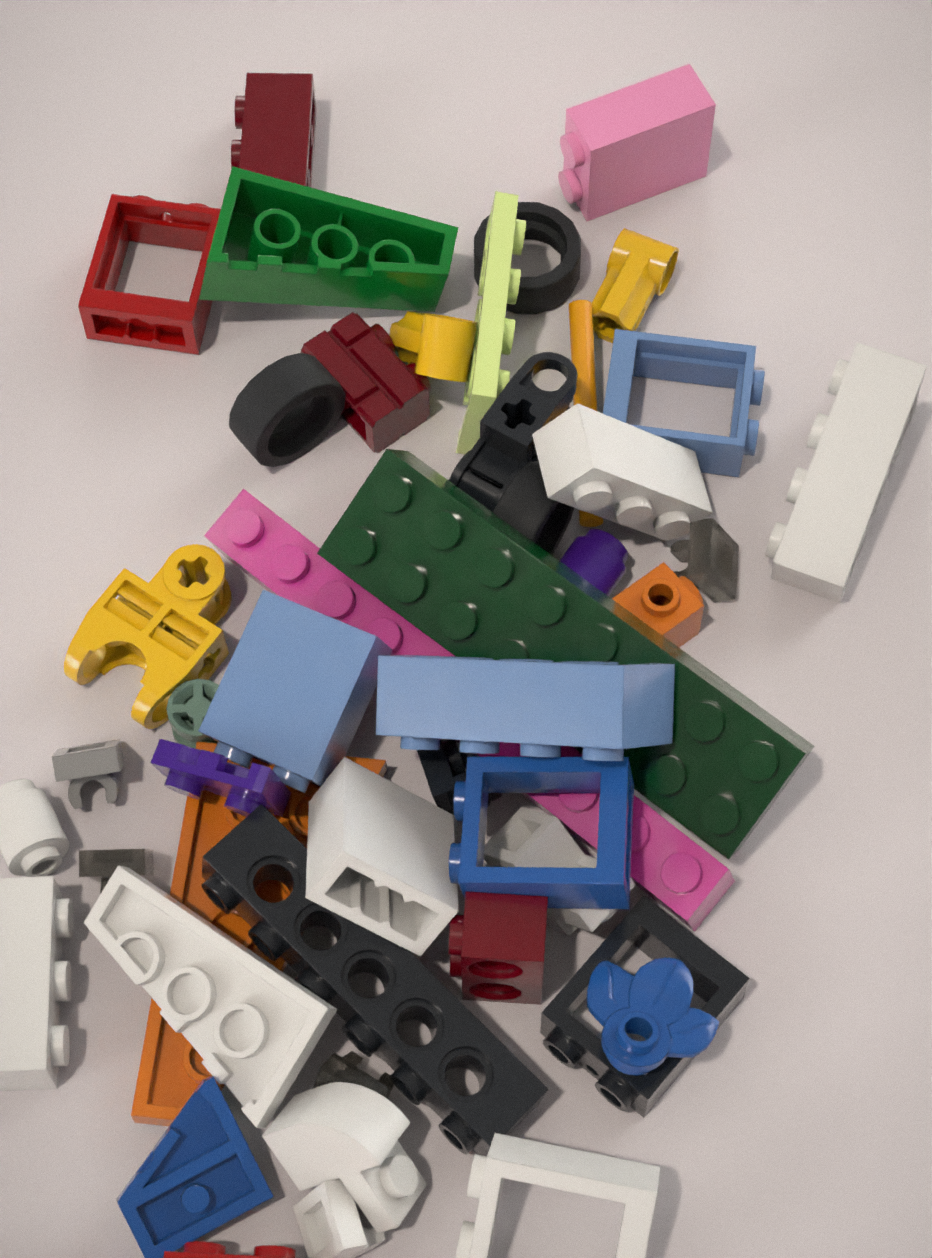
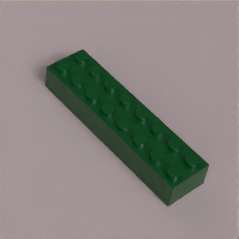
[317,449,815,859]

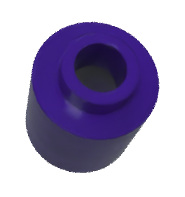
[559,529,628,596]

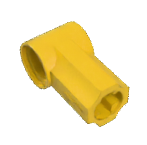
[592,228,679,343]
[389,311,478,382]

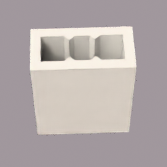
[305,757,459,956]

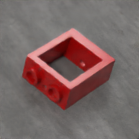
[78,194,221,355]

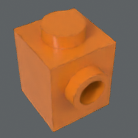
[612,562,704,648]

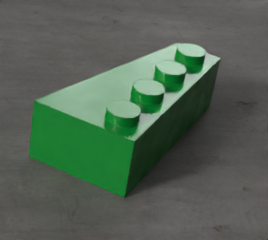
[199,166,459,312]

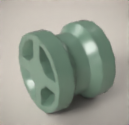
[166,679,219,749]

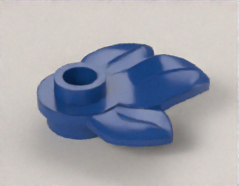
[586,958,719,1075]

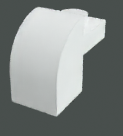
[484,807,636,937]
[262,1082,427,1234]

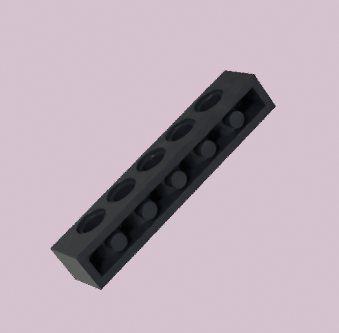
[201,804,549,1156]

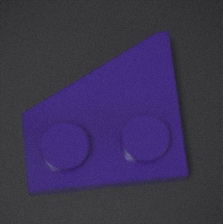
[150,739,291,817]

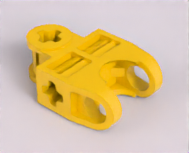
[64,544,232,729]

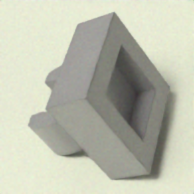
[52,739,124,809]

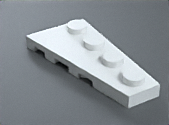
[83,865,338,1128]

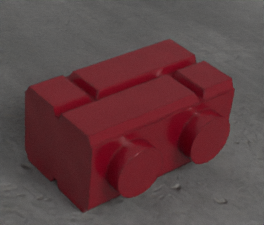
[301,312,431,453]

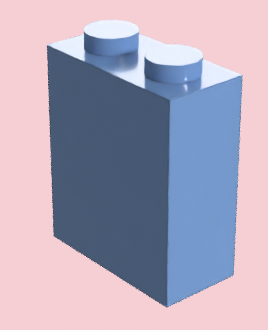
[198,590,393,793]

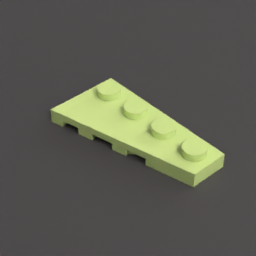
[456,191,526,454]

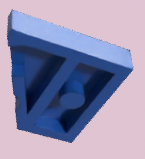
[116,1075,274,1258]

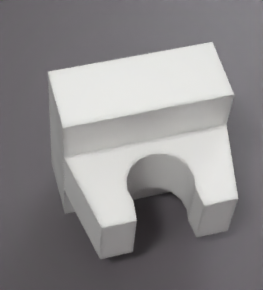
[293,1179,386,1258]

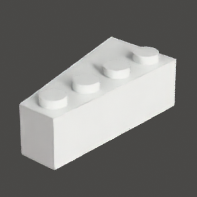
[765,342,927,603]

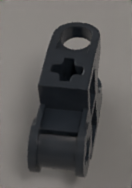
[449,352,577,512]

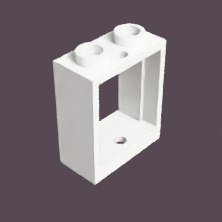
[455,1133,661,1258]

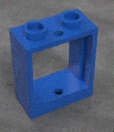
[449,757,634,909]

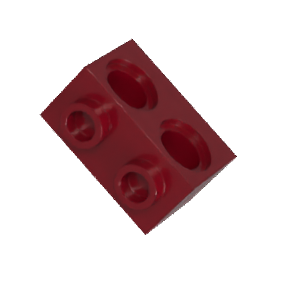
[449,891,548,1005]

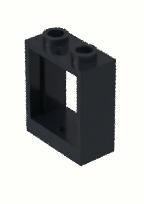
[540,896,749,1118]

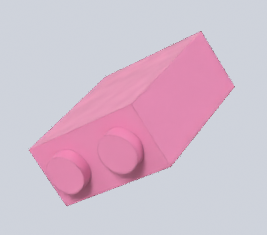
[558,64,716,221]

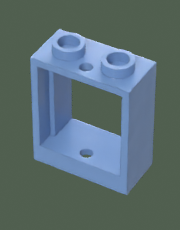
[603,329,765,477]

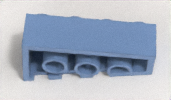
[376,655,675,761]

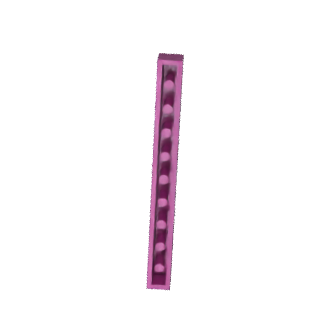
[204,489,735,932]

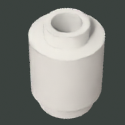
[0,779,70,877]

